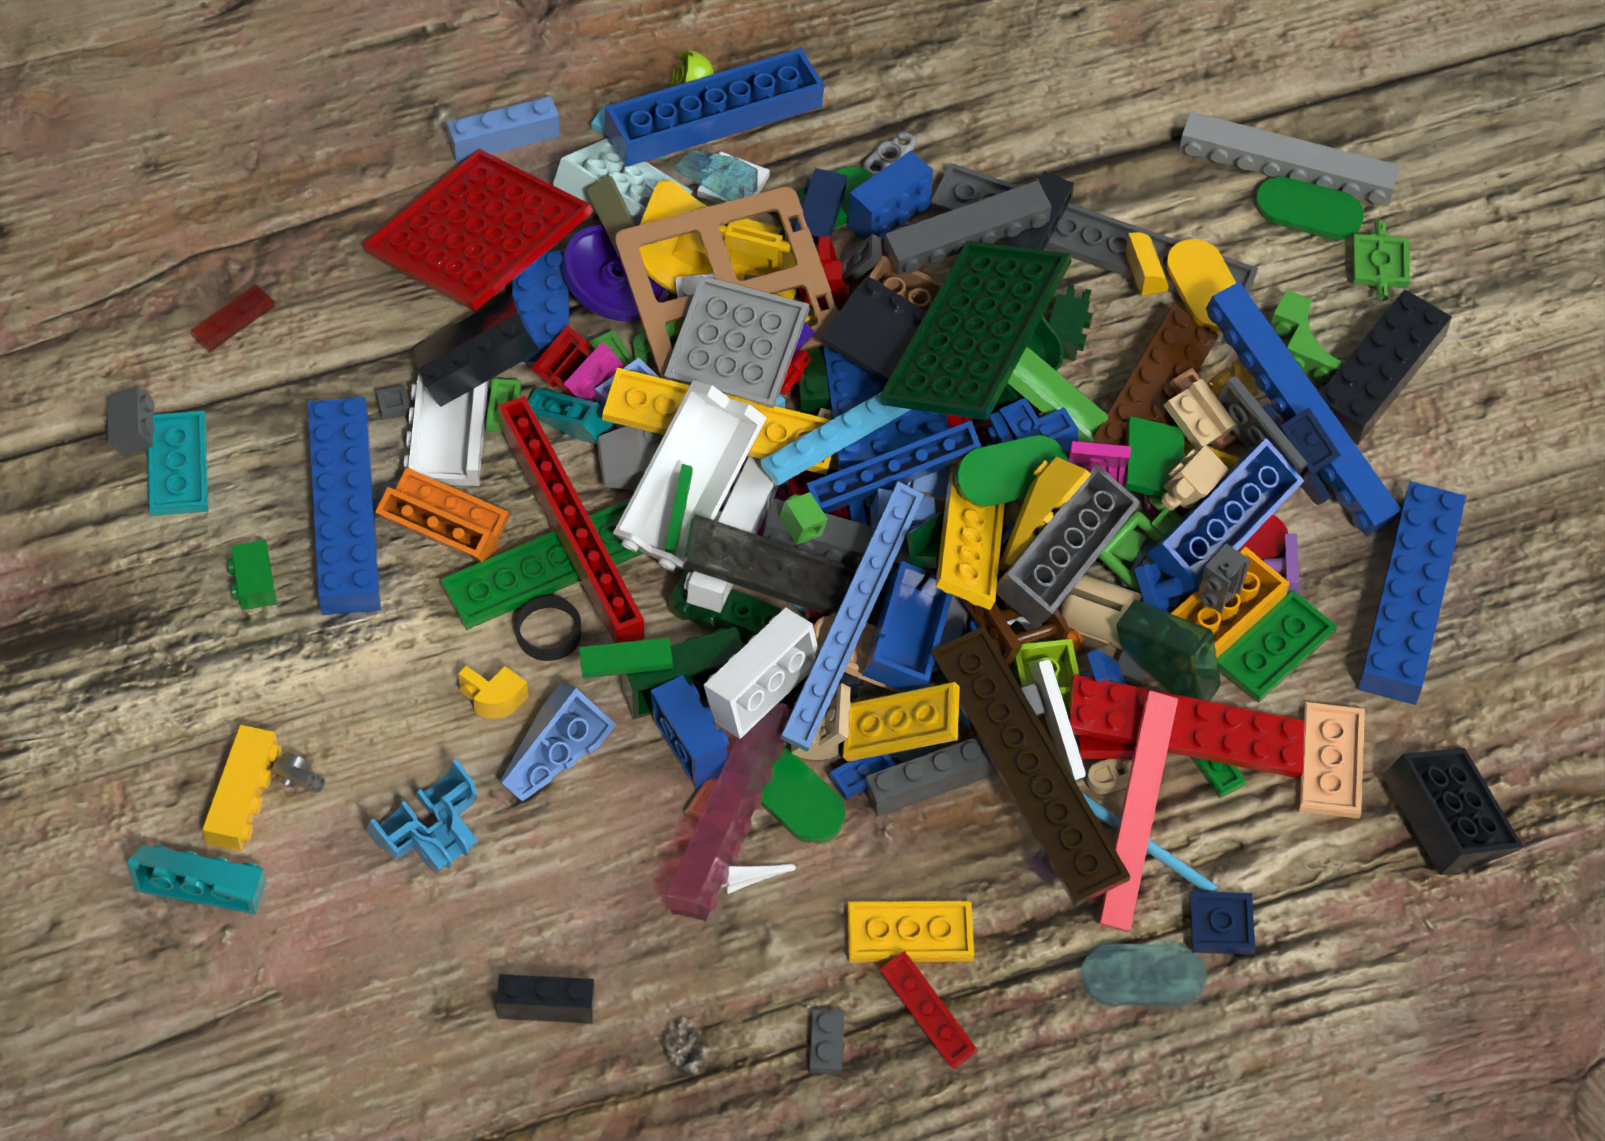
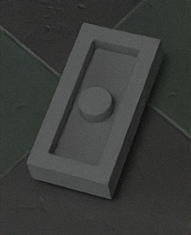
[840,234,882,285]
[810,1009,844,1075]

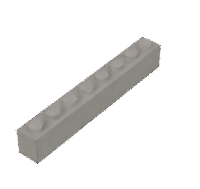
[1179,111,1400,206]

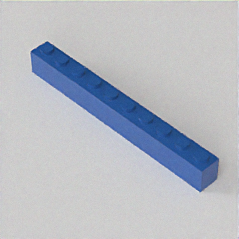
[1205,282,1402,537]

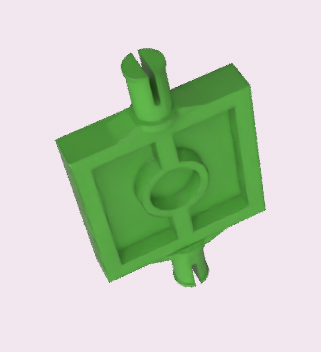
[1352,220,1410,302]

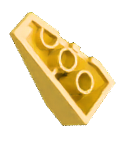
[998,457,1091,571]

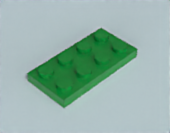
[1214,590,1337,703]

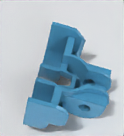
[366,759,478,873]

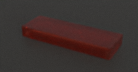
[190,284,275,353]

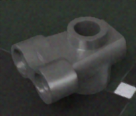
[272,752,325,793]

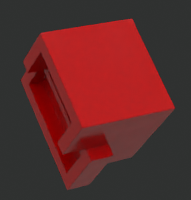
[798,236,850,309]
[531,325,592,397]

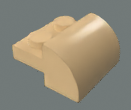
[1163,379,1237,451]
[791,683,851,760]

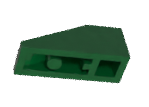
[797,346,829,416]

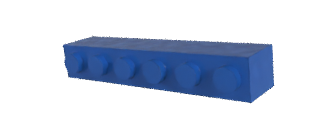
[807,421,982,513]

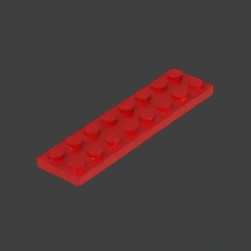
[1068,674,1304,778]

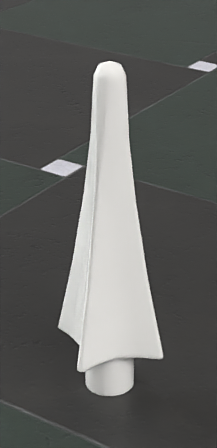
[712,864,796,894]

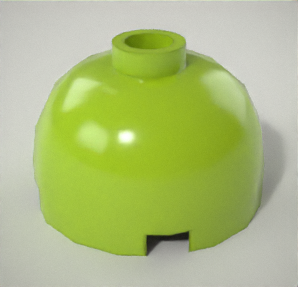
[671,49,714,87]

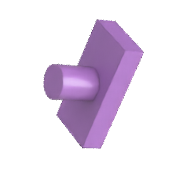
[1264,533,1300,595]

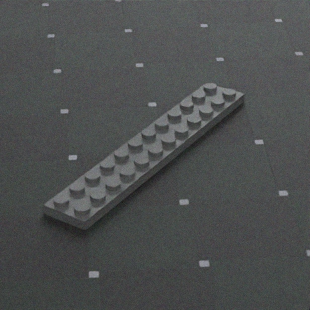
[930,162,1258,294]

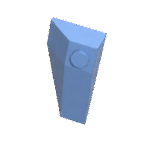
[500,683,617,801]

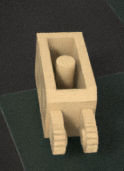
[1161,445,1229,510]

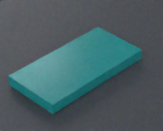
[148,410,209,516]

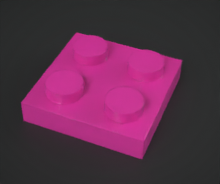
[564,342,626,402]

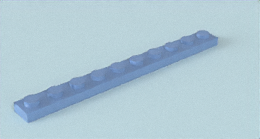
[780,481,924,752]

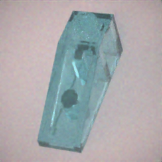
[675,150,758,201]

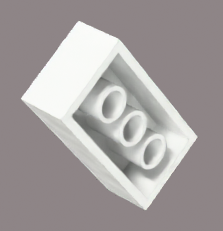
[704,608,819,739]

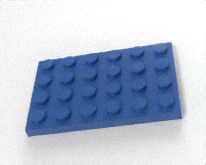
[822,345,950,469]

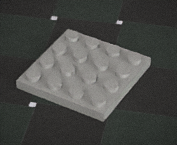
[664,275,810,408]

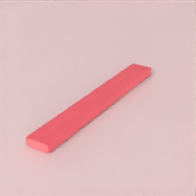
[1098,690,1178,932]

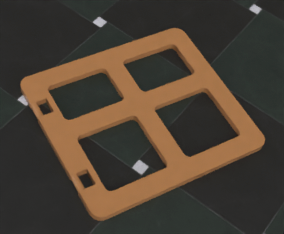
[615,187,839,379]

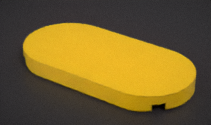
[1167,239,1236,332]

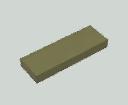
[586,174,636,256]

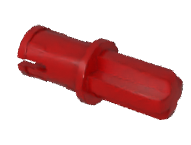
[780,350,811,395]

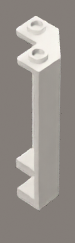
[613,380,767,571]

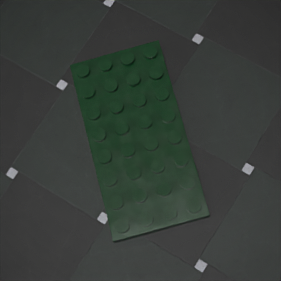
[879,241,1072,420]

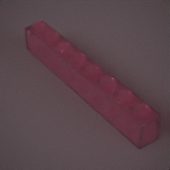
[666,703,790,921]

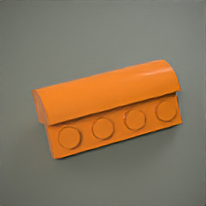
[375,467,511,562]

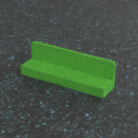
[1008,347,1108,443]

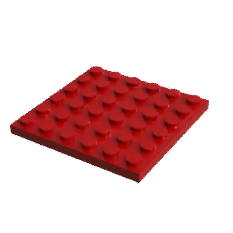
[362,149,593,311]

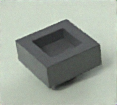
[377,385,410,420]

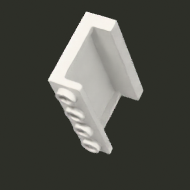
[404,374,488,486]

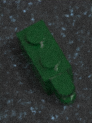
[1049,285,1093,361]

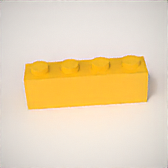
[202,725,281,852]

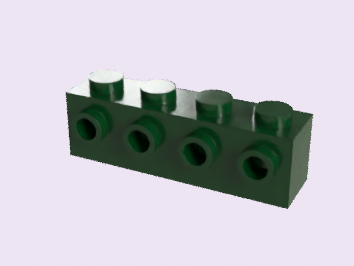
[670,570,783,644]

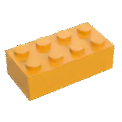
[1163,547,1290,671]

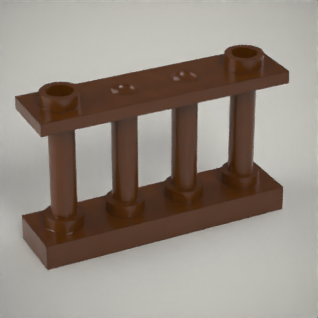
[961,538,1071,664]

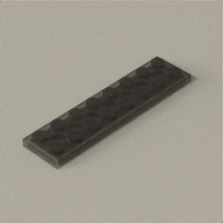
[683,514,889,626]

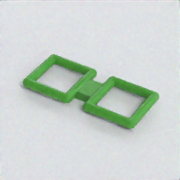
[1098,495,1182,598]

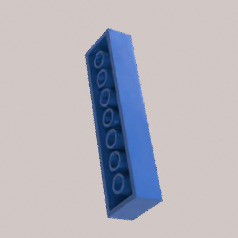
[604,48,825,167]
[308,397,381,616]
[1358,481,1466,705]

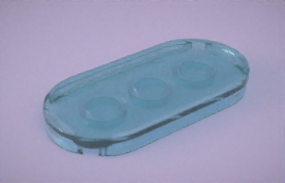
[1081,944,1207,1006]

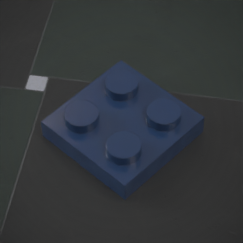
[1189,891,1255,955]

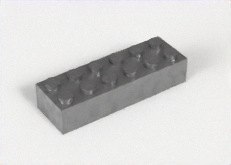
[996,464,1141,629]

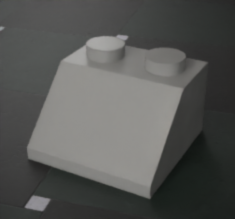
[597,426,664,490]

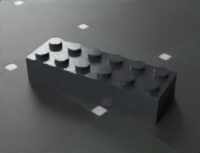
[1319,289,1452,445]

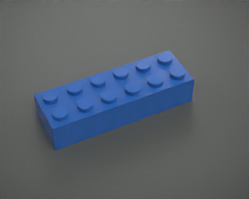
[1146,438,1304,597]

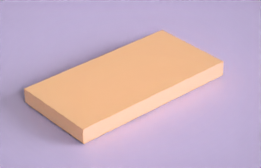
[1299,702,1365,819]

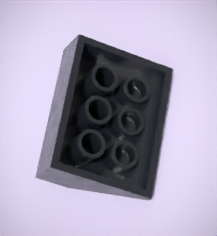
[820,276,927,382]
[414,293,540,407]
[1382,748,1524,875]

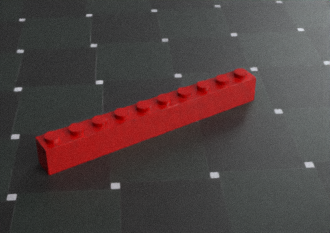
[498,396,644,643]

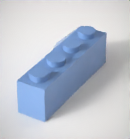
[447,94,560,163]

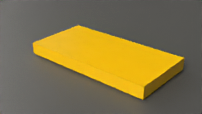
[843,682,960,762]
[847,901,974,963]

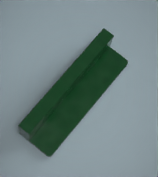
[907,509,945,568]

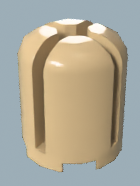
[1060,575,1142,650]

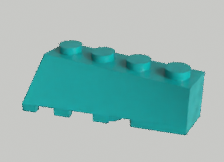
[127,845,266,915]

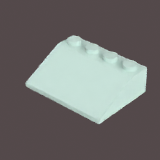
[553,138,692,226]

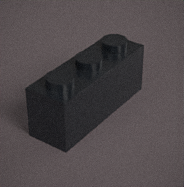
[496,974,595,1024]

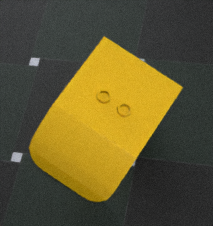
[639,179,798,300]

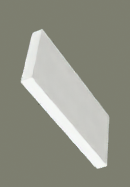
[1028,659,1086,780]

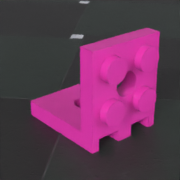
[1067,441,1131,487]

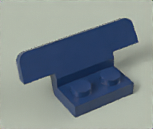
[1262,403,1341,505]

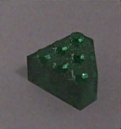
[1116,599,1221,702]

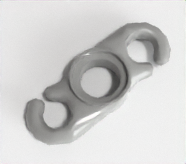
[863,132,916,175]

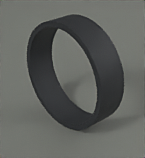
[516,596,582,661]

